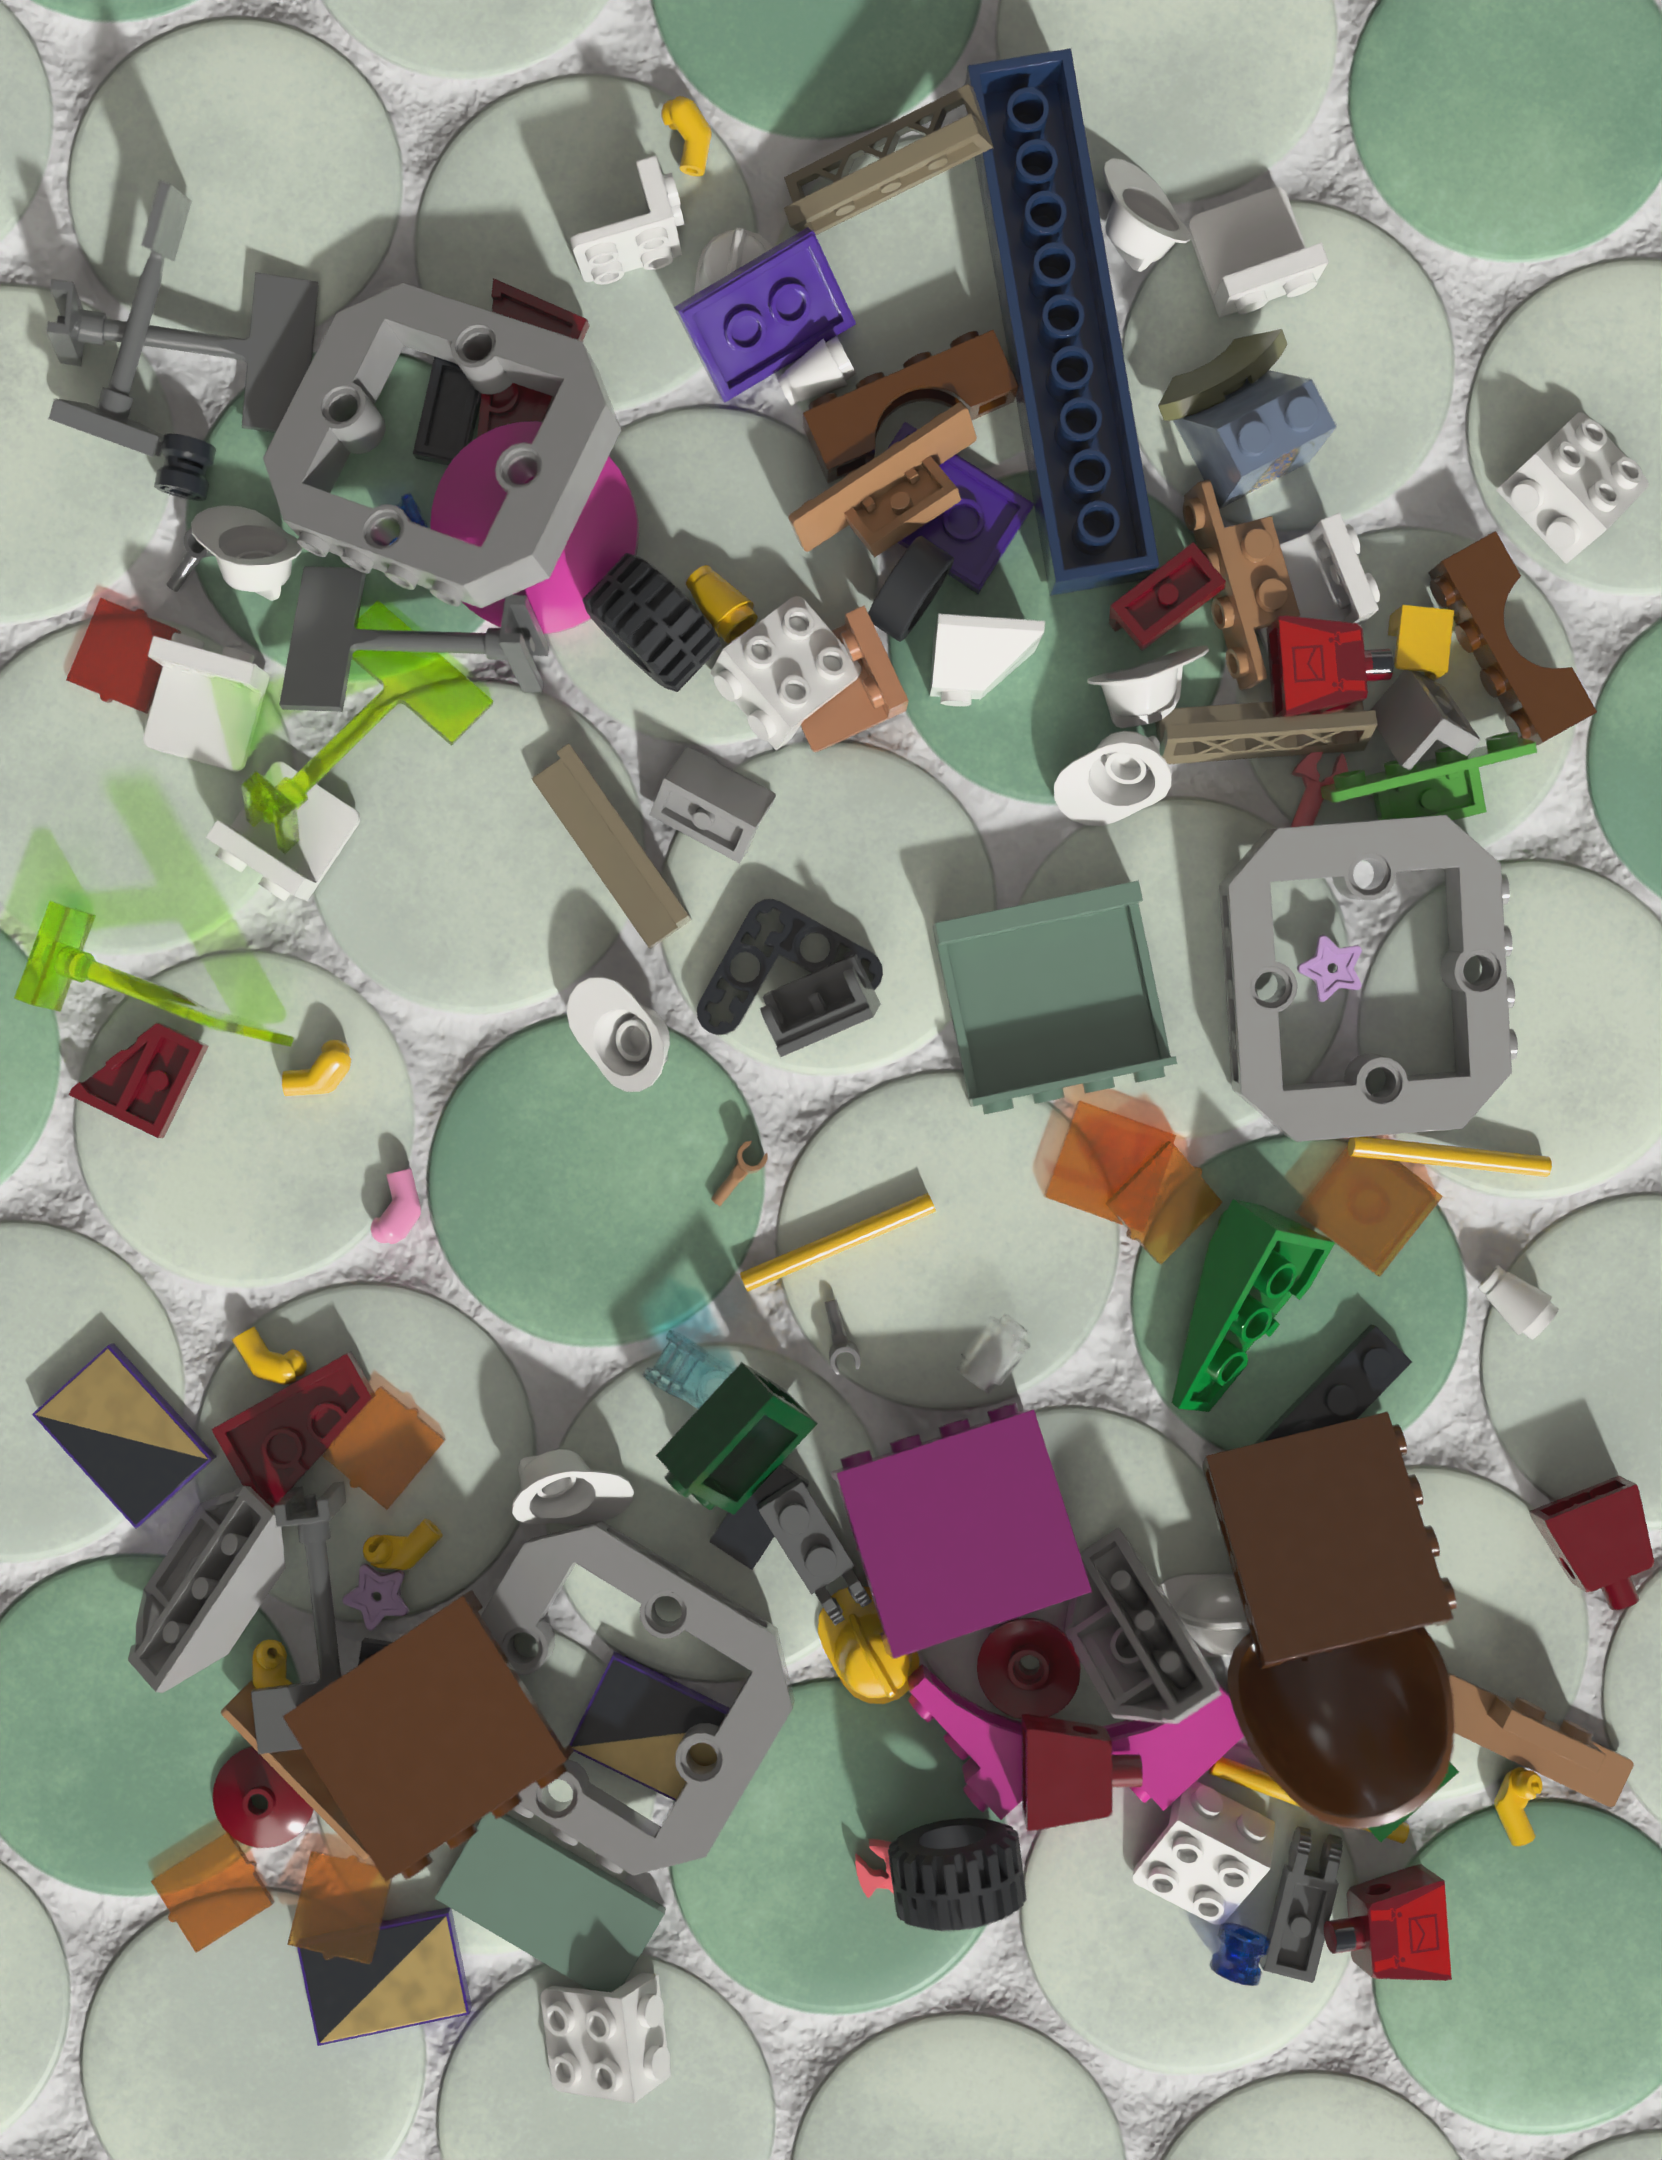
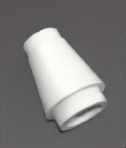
[776,337,856,406]
[1478,1265,1559,1340]

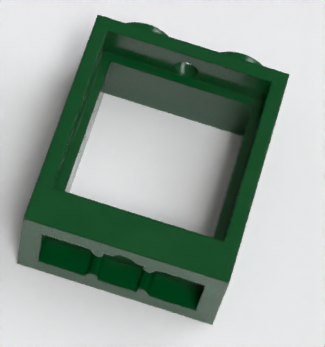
[656,1362,818,1515]

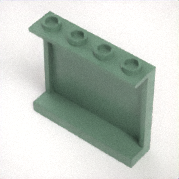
[933,880,1177,1114]

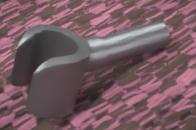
[166,528,214,592]
[824,1299,861,1375]

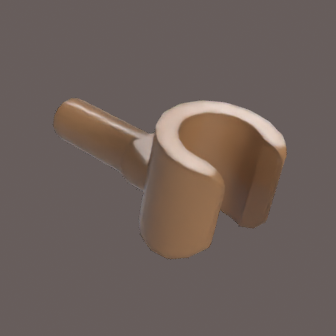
[710,1141,768,1206]

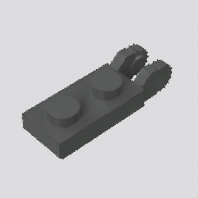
[756,1478,872,1626]
[1260,1826,1343,1983]

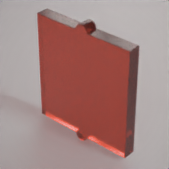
[66,597,181,714]

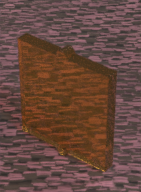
[1105,1141,1223,1265]
[322,1386,446,1510]
[151,1832,275,1953]
[287,1851,392,1964]

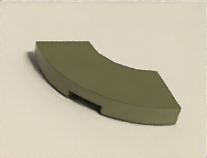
[1158,329,1288,421]

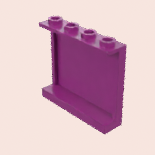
[831,1403,1092,1659]

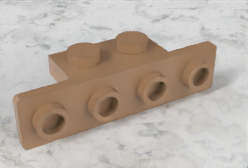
[788,402,977,558]
[1183,479,1300,691]
[1449,1673,1634,1807]
[221,1680,369,1860]

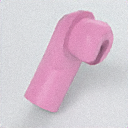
[371,1169,421,1244]

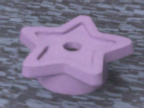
[1297,935,1362,1002]
[342,1563,409,1630]

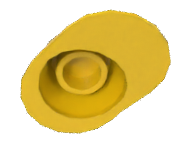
[818,1586,920,1704]

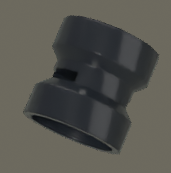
[154,433,216,501]

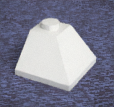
[930,614,1045,706]

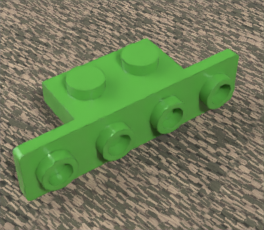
[1320,732,1537,821]

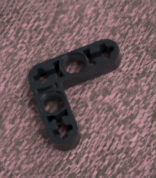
[697,899,883,1036]

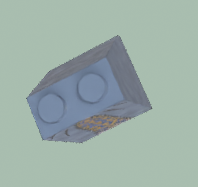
[1173,370,1337,509]

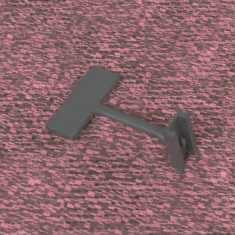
[49,180,192,457]
[47,272,318,433]
[279,566,549,712]
[251,1481,346,1754]

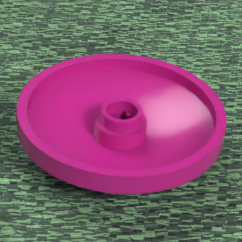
[430,421,639,634]

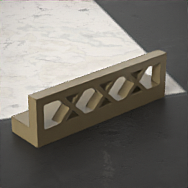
[784,83,993,235]
[1155,701,1377,764]
[531,743,692,949]

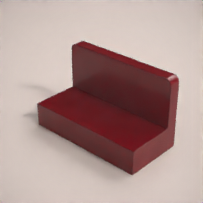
[1109,542,1226,651]

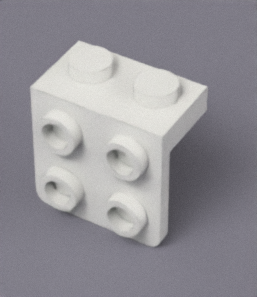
[570,156,685,285]
[1188,187,1329,318]
[1496,412,1649,564]
[1258,513,1380,654]
[710,596,861,751]
[143,633,270,772]
[206,762,360,901]
[1133,1781,1275,1925]
[541,1972,671,2103]

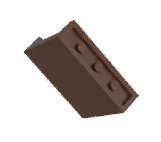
[1202,1412,1457,1669]
[282,1590,574,1883]

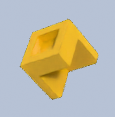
[1388,605,1454,681]

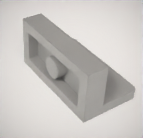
[1370,670,1481,770]
[649,747,776,864]

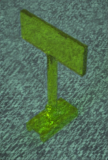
[241,600,493,854]
[14,901,294,1047]

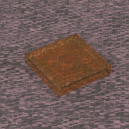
[1044,1100,1176,1232]
[1295,1136,1443,1277]

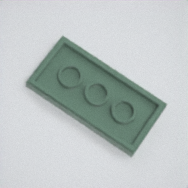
[435,1812,666,1993]

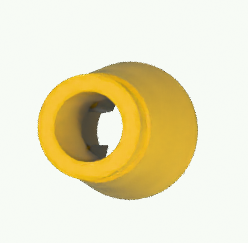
[685,565,758,643]

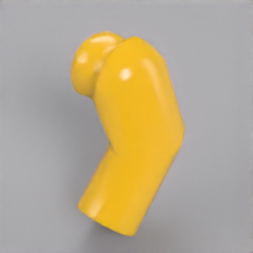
[661,96,712,176]
[282,1040,351,1096]
[232,1326,307,1385]
[362,1518,443,1570]
[252,1639,293,1689]
[1494,1767,1542,1846]

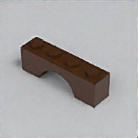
[803,330,1018,483]
[1428,531,1597,746]

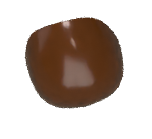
[1227,1627,1454,1829]

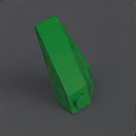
[1172,1199,1335,1412]

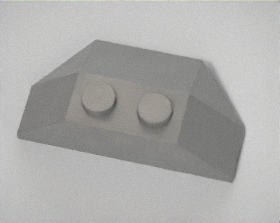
[128,1486,286,1693]
[1064,1527,1222,1724]

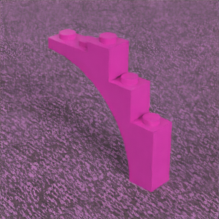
[907,1664,1244,1820]

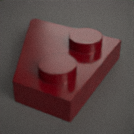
[69,1023,209,1138]

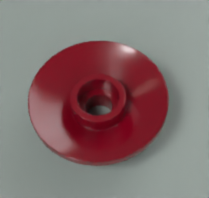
[977,1618,1081,1719]
[213,1746,314,1848]

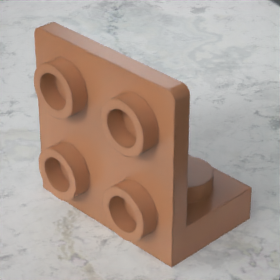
[800,606,909,752]

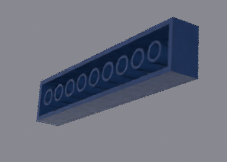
[965,48,1159,596]

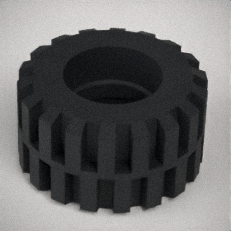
[582,553,721,692]
[888,1818,1026,1931]

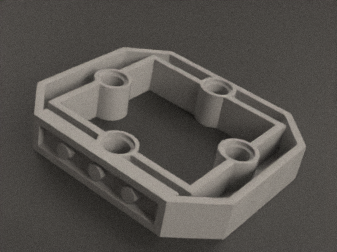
[263,283,621,608]
[1219,815,1518,1142]
[481,1521,795,1876]

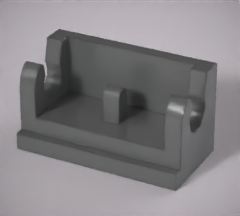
[760,954,881,1057]

